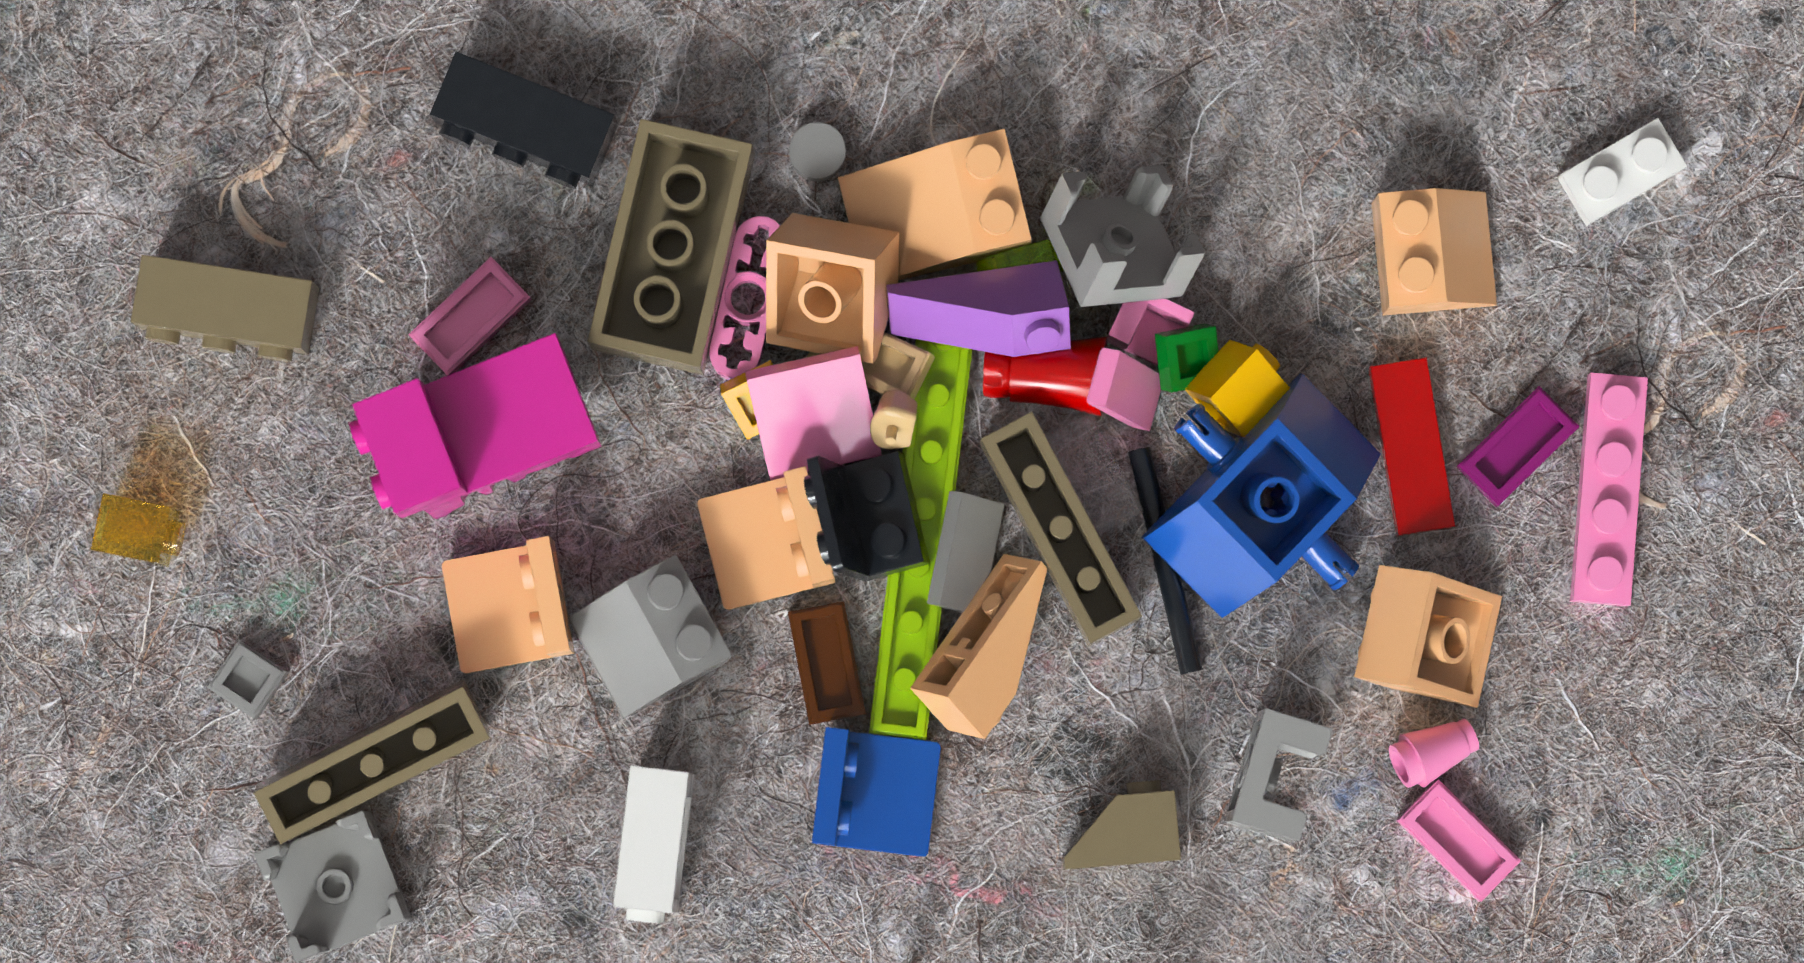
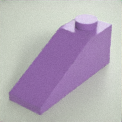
[886,260,1071,357]

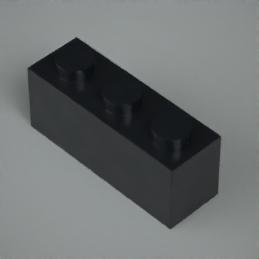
[430,51,619,189]

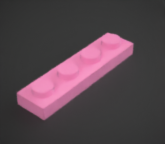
[1570,372,1648,607]

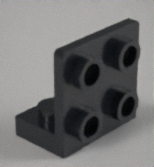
[804,451,930,582]

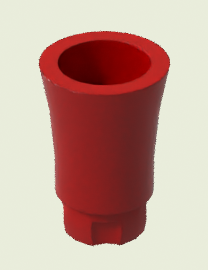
[983,336,1108,417]

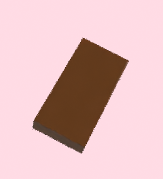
[788,601,866,725]

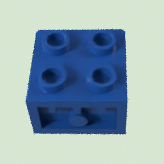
[812,727,941,857]

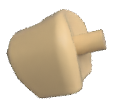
[870,390,917,450]

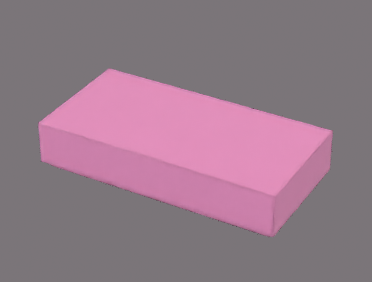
[408,257,532,376]
[1087,347,1161,431]
[1396,779,1521,902]

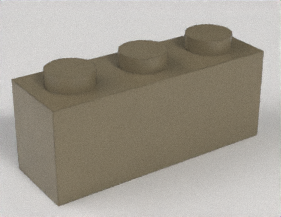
[131,255,320,362]

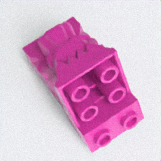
[348,333,602,519]

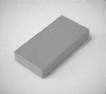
[927,491,1005,613]

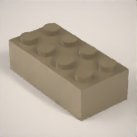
[587,119,755,375]

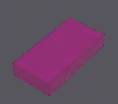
[1456,386,1580,507]

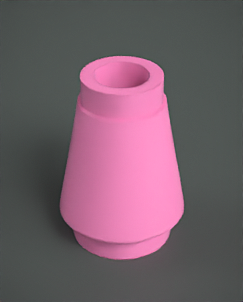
[1389,719,1479,788]

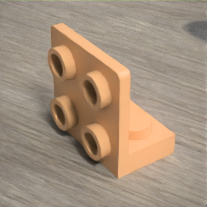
[697,466,836,610]
[442,536,575,674]

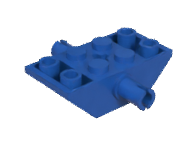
[1141,373,1381,618]

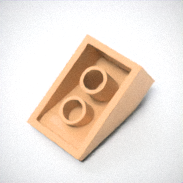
[838,129,1032,280]

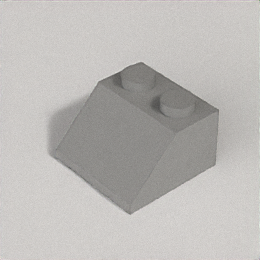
[568,554,732,719]

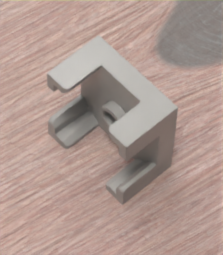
[1040,165,1205,307]
[1224,708,1333,843]
[254,810,412,963]

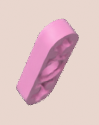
[709,216,780,380]

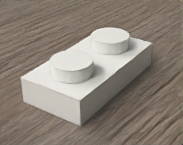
[1557,118,1687,226]

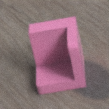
[1107,298,1194,366]

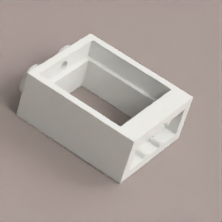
[613,766,694,923]

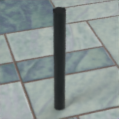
[1128,447,1203,675]

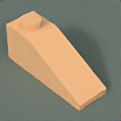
[910,554,1048,739]

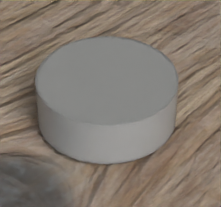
[789,122,846,181]

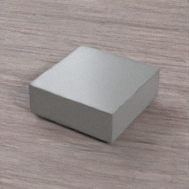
[207,640,289,720]

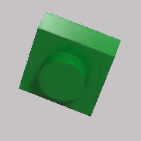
[1155,323,1218,393]

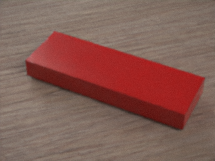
[1368,357,1455,537]

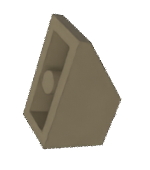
[1062,780,1181,870]

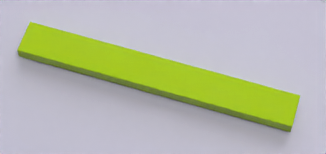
[869,339,972,741]

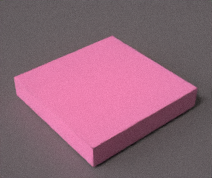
[745,346,882,481]

